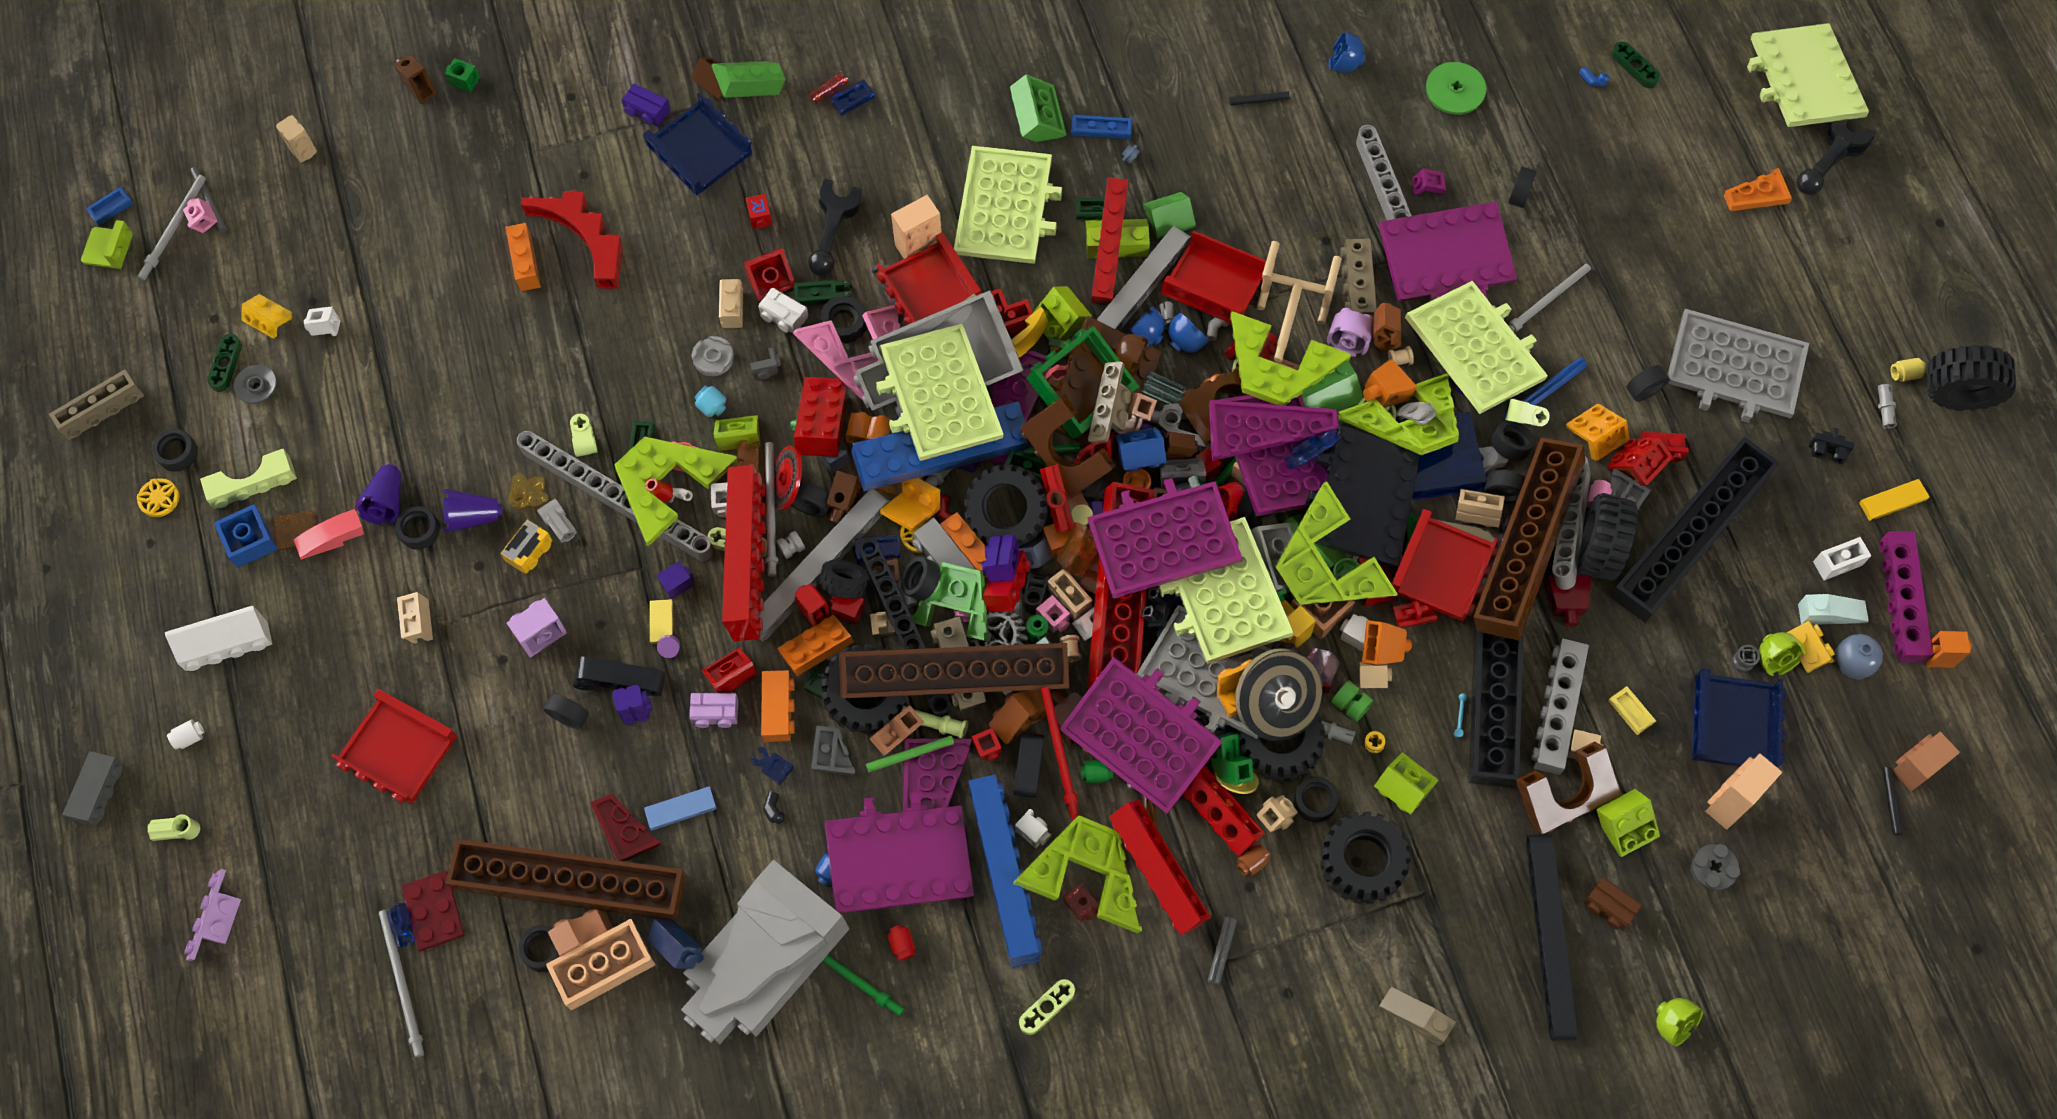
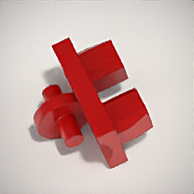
[1392,600,1438,628]

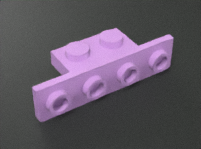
[184,869,241,962]

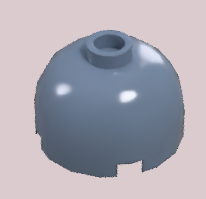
[1834,634,1883,680]

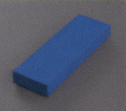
[1071,115,1132,139]

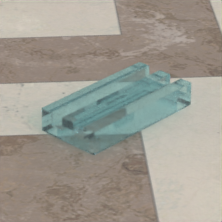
[1142,371,1188,404]

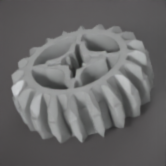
[969,612,1028,647]

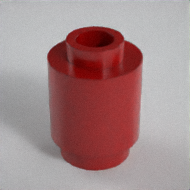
[887,925,916,961]

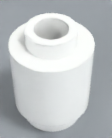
[167,719,204,750]

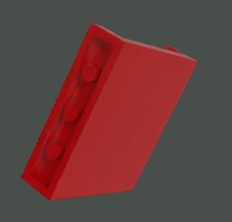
[1161,231,1266,324]
[876,232,982,325]
[1392,509,1499,622]
[331,689,458,804]

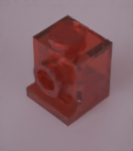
[1063,882,1099,922]

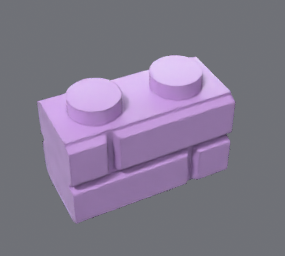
[690,693,739,728]

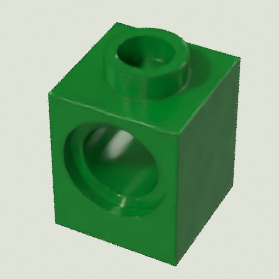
[445,58,480,93]

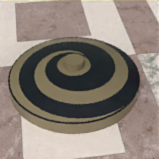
[1235,649,1323,741]

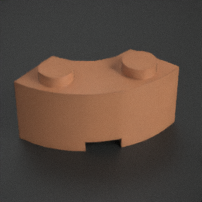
[548,909,613,956]

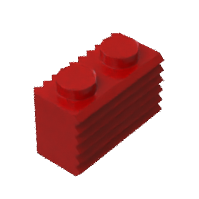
[795,583,831,627]

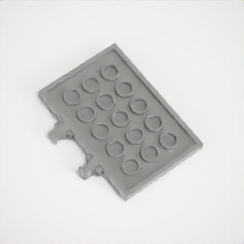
[1667,309,1809,423]
[1137,605,1272,739]

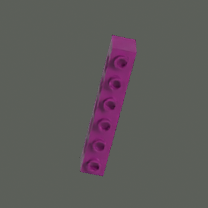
[1879,531,1933,663]

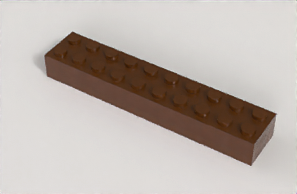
[1473,437,1586,641]
[839,643,1069,698]
[445,839,687,921]

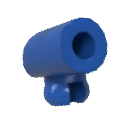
[1579,67,1610,87]

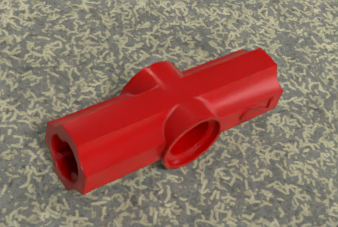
[1040,464,1075,533]

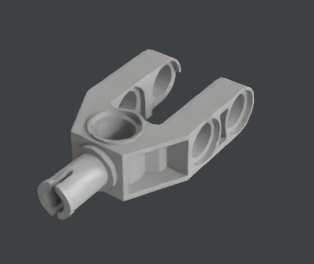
[1144,403,1212,454]

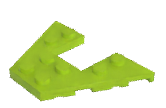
[1230,311,1351,405]
[1338,373,1459,455]
[614,437,738,547]
[1275,482,1398,605]
[1013,815,1142,934]

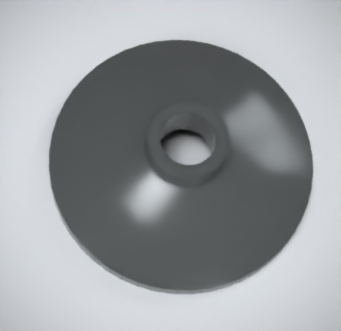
[234,365,277,404]

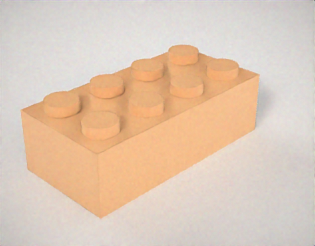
[1705,754,1782,830]
[546,919,656,1011]

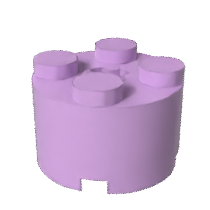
[1327,308,1373,357]

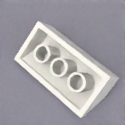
[165,606,272,671]

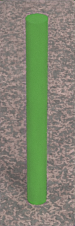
[866,735,954,773]

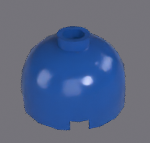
[1329,31,1366,73]
[1126,306,1165,346]
[1168,313,1209,353]

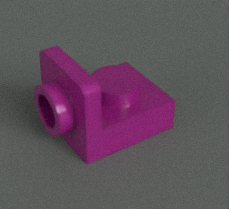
[1412,168,1446,196]

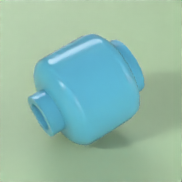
[695,386,726,417]

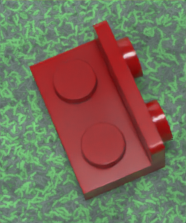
[1640,432,1689,462]

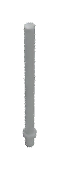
[765,442,778,577]
[379,910,424,1057]

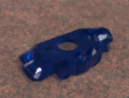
[1284,429,1341,470]

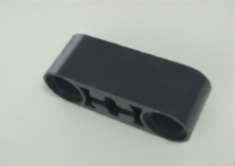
[1014,732,1045,798]

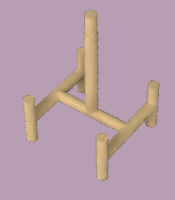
[1256,241,1342,362]

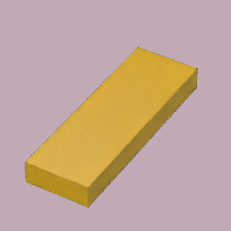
[1859,479,1929,521]

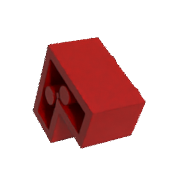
[991,288,1033,336]

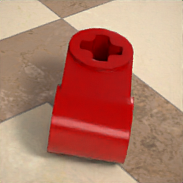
[1218,482,1243,522]

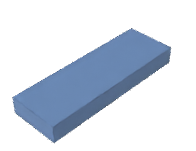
[644,786,717,831]

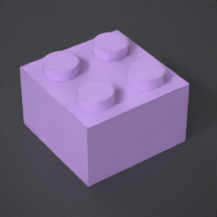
[507,598,567,658]

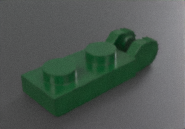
[794,280,853,305]

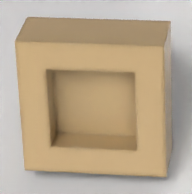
[870,611,895,638]

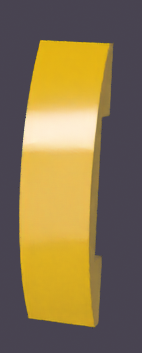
[1011,307,1048,358]

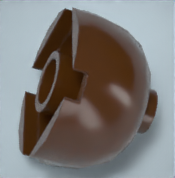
[1112,334,1149,378]

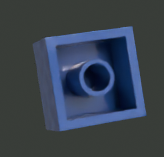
[1115,427,1167,472]
[214,504,278,568]

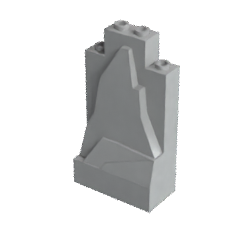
[853,290,1024,417]
[681,860,849,1044]

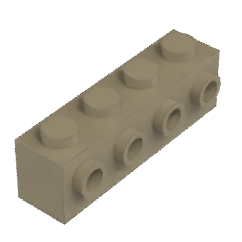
[1340,239,1377,317]
[49,369,144,440]
[931,616,986,711]

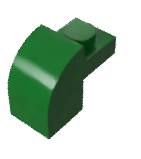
[1211,733,1253,785]

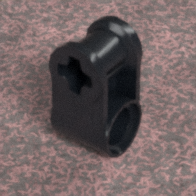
[1024,570,1051,614]

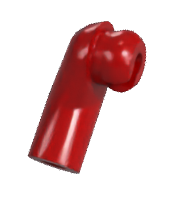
[936,494,952,521]

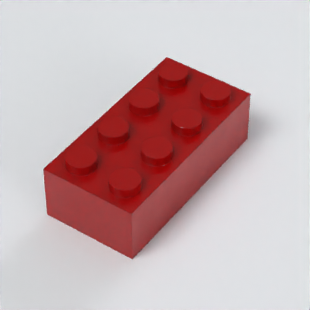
[794,377,848,457]

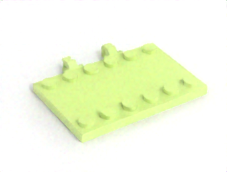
[1747,23,1869,127]
[954,146,1062,264]
[1405,281,1548,414]
[876,324,1004,461]
[1159,517,1293,664]

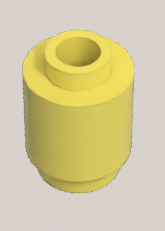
[1891,358,1926,382]

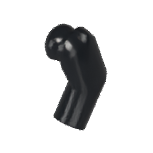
[763,791,785,824]

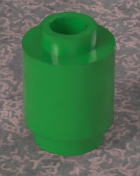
[1026,615,1048,643]
[1080,760,1114,784]

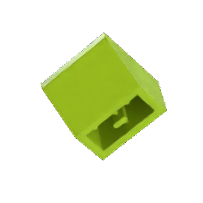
[1033,286,1092,340]
[1596,789,1660,857]

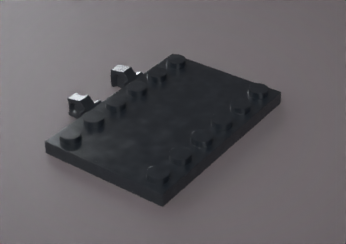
[1305,425,1420,569]

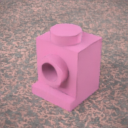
[183,198,218,233]
[1036,595,1070,633]

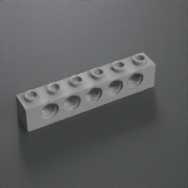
[1531,638,1589,775]

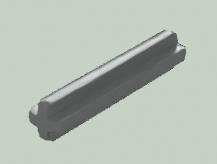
[1208,917,1237,985]

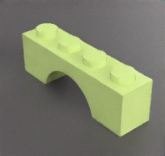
[200,448,297,509]

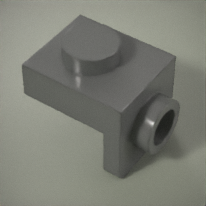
[750,347,781,380]
[1080,479,1108,502]

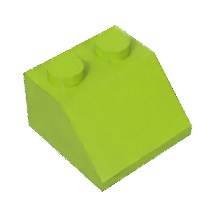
[1374,752,1439,814]

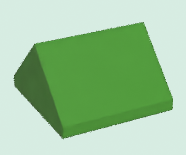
[1143,192,1196,239]

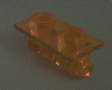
[737,440,759,473]

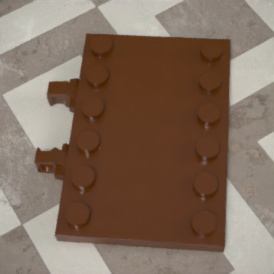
[1046,316,1161,462]

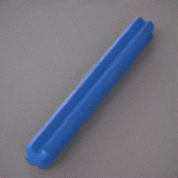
[1503,357,1587,421]

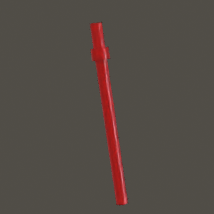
[1040,686,1079,821]

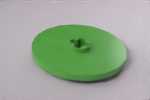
[1426,62,1486,115]

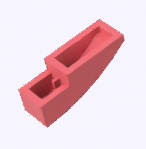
[294,509,364,559]

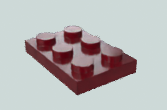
[401,870,465,952]

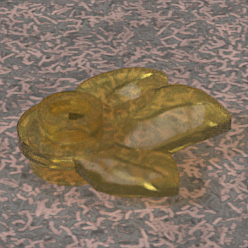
[508,472,549,509]

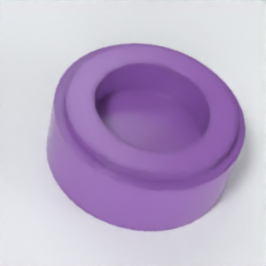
[657,635,680,658]

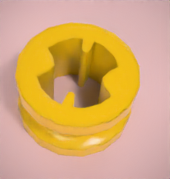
[1364,731,1385,753]

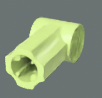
[148,815,200,841]

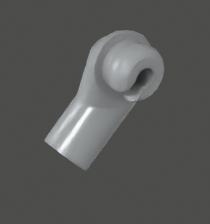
[1207,317,1230,341]

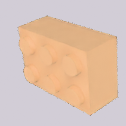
[891,195,942,259]

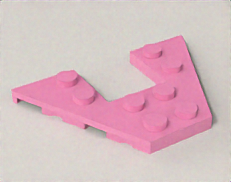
[793,305,900,400]

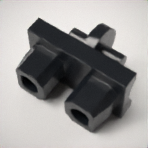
[1808,427,1855,464]
[1141,588,1175,630]

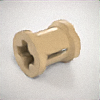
[1388,346,1414,365]
[1060,635,1082,663]

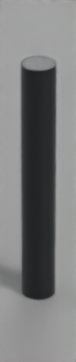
[1229,91,1290,106]
[1883,767,1902,835]

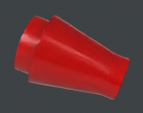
[645,478,673,503]

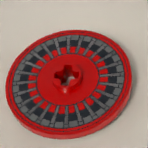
[774,446,802,510]

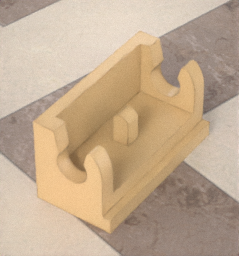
[397,592,433,643]

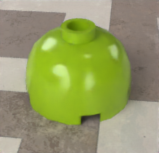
[1758,632,1806,676]
[1656,998,1703,1047]

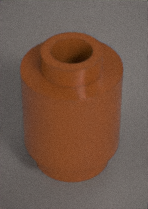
[1236,844,1271,877]

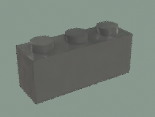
[62,751,123,827]

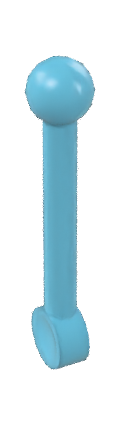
[1454,693,1467,738]

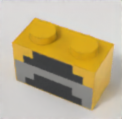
[501,520,552,574]

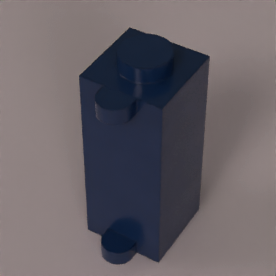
[646,919,704,969]

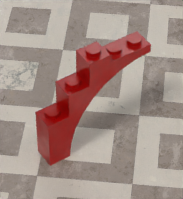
[521,190,623,289]

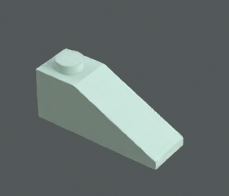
[1798,594,1869,625]

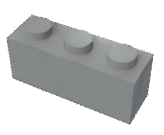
[912,518,975,569]

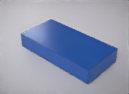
[86,187,134,226]

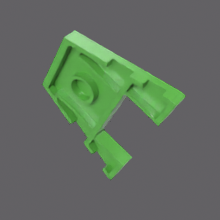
[911,562,988,641]

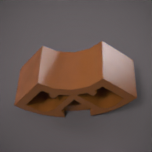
[1373,303,1401,353]

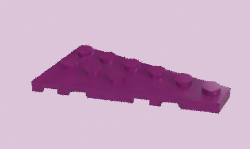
[903,739,973,812]

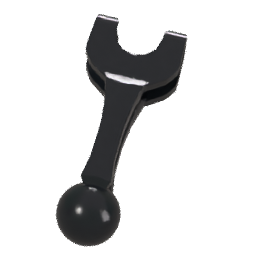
[1797,119,1876,195]
[808,179,863,276]

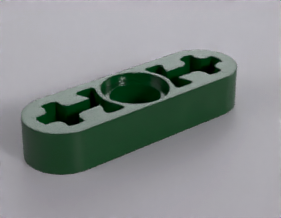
[1612,41,1660,88]
[207,334,242,392]

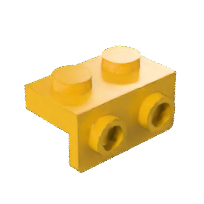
[241,294,292,338]
[1787,621,1835,673]

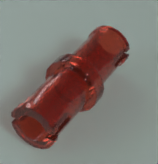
[808,72,848,104]

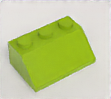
[1086,219,1150,258]

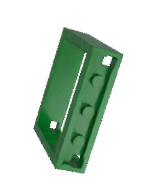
[1026,326,1139,439]

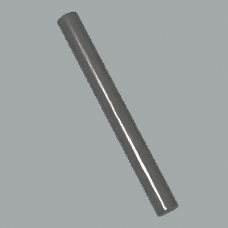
[190,167,227,233]

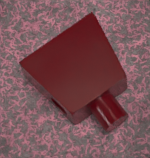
[1544,575,1591,627]

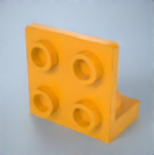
[1566,404,1630,461]
[880,478,940,531]
[1217,660,1252,718]

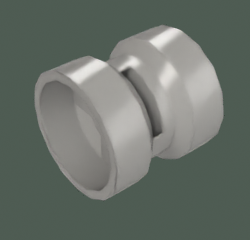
[776,531,805,560]

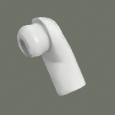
[668,488,693,503]

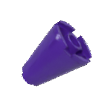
[354,464,401,525]
[443,489,502,532]

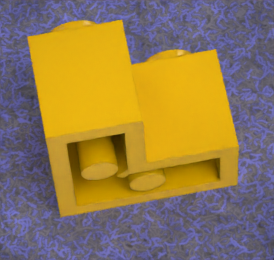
[1278,600,1316,651]

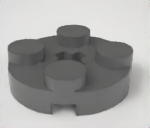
[1691,844,1740,891]

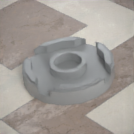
[692,336,734,377]

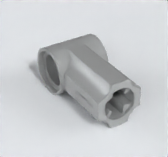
[537,499,577,543]

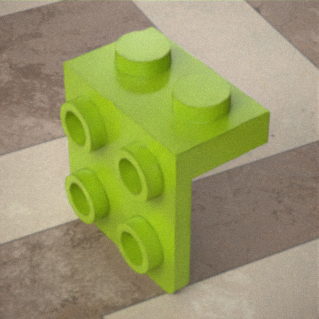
[81,220,133,269]

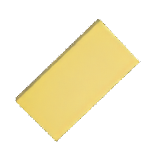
[650,599,673,645]
[1608,686,1656,735]

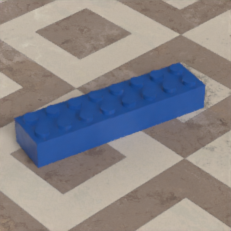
[851,402,1031,491]
[969,775,1042,968]

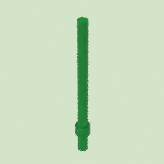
[822,955,905,1017]

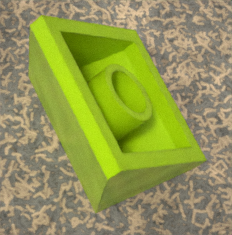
[714,415,761,451]

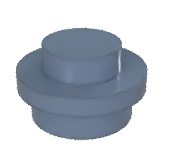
[1122,145,1140,164]

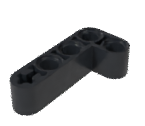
[573,657,665,696]

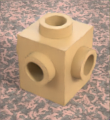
[1257,795,1298,832]

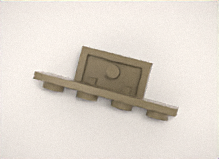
[1088,362,1132,443]

